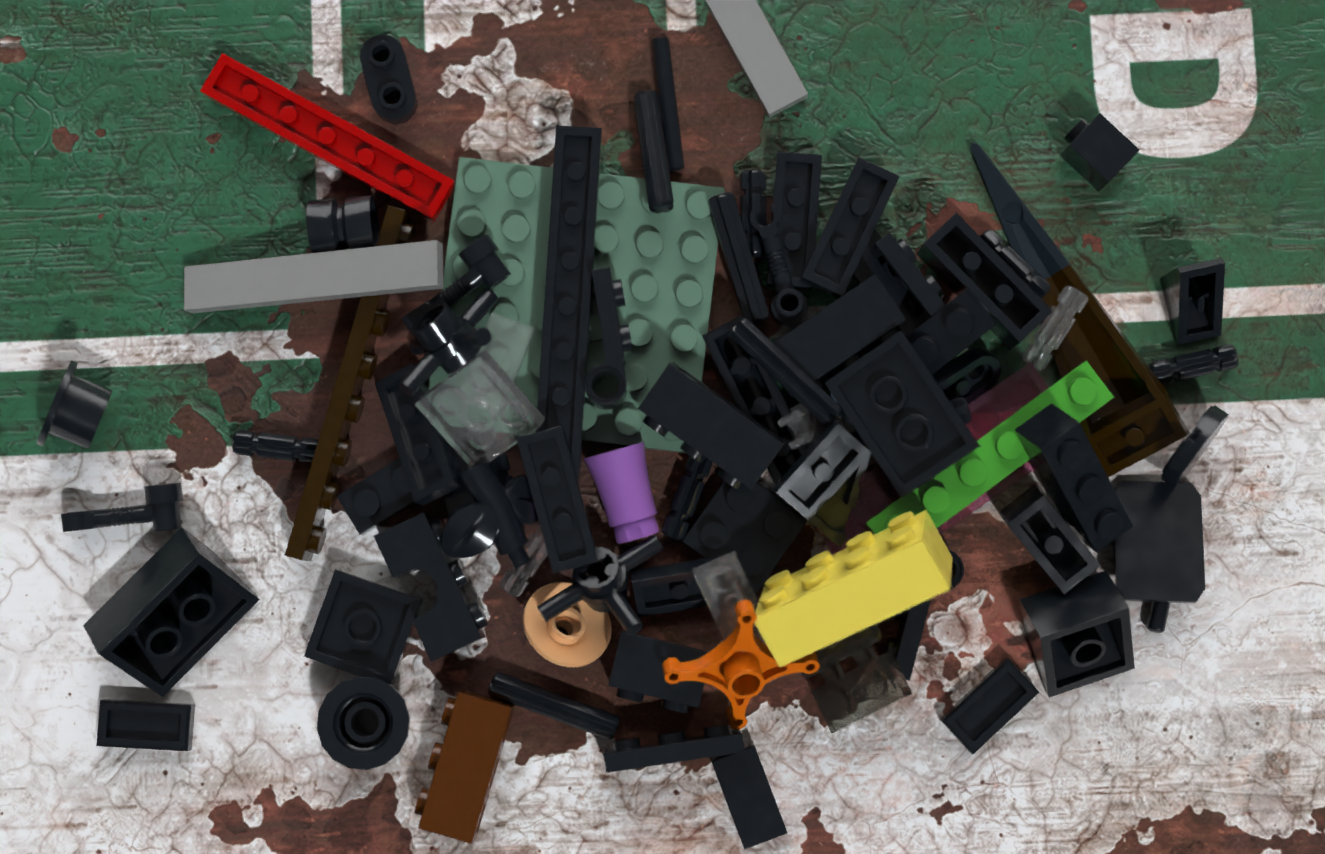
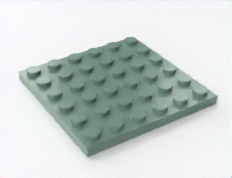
[429,157,725,453]

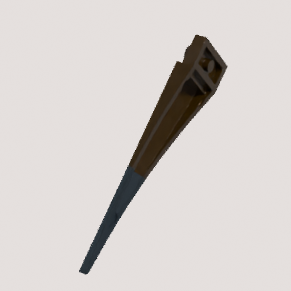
[971,142,1190,477]

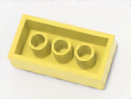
[754,510,953,667]

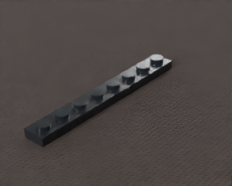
[536,125,602,483]

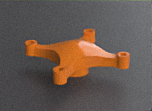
[662,599,820,730]

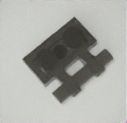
[801,624,913,734]

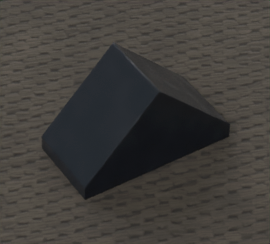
[1160,258,1225,345]

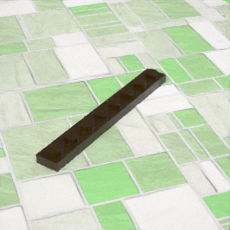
[285,205,415,561]

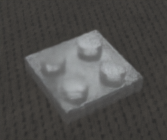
[414,349,545,467]

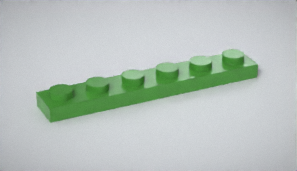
[864,360,1114,535]

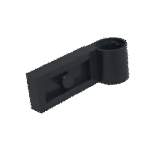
[585,268,633,410]
[882,550,964,681]

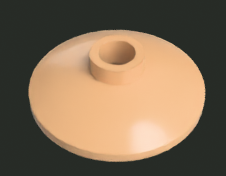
[523,582,612,667]

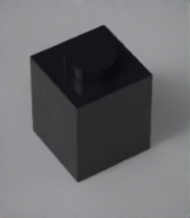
[1060,113,1139,192]

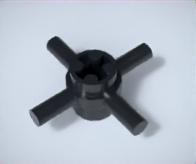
[399,288,498,396]
[536,534,663,636]

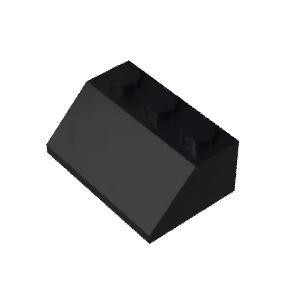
[83,527,260,697]

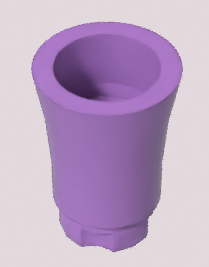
[583,442,659,544]

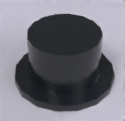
[36,360,112,449]
[317,676,410,770]

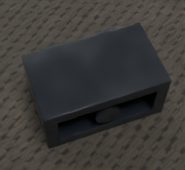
[608,631,709,713]

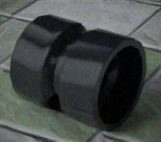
[306,195,380,253]

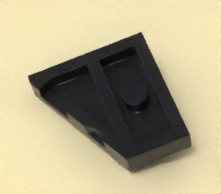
[773,420,871,548]

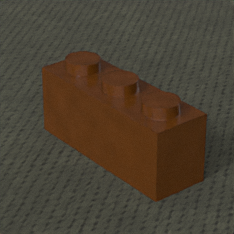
[414,690,515,844]

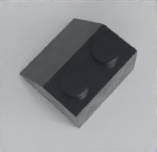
[1019,570,1135,697]

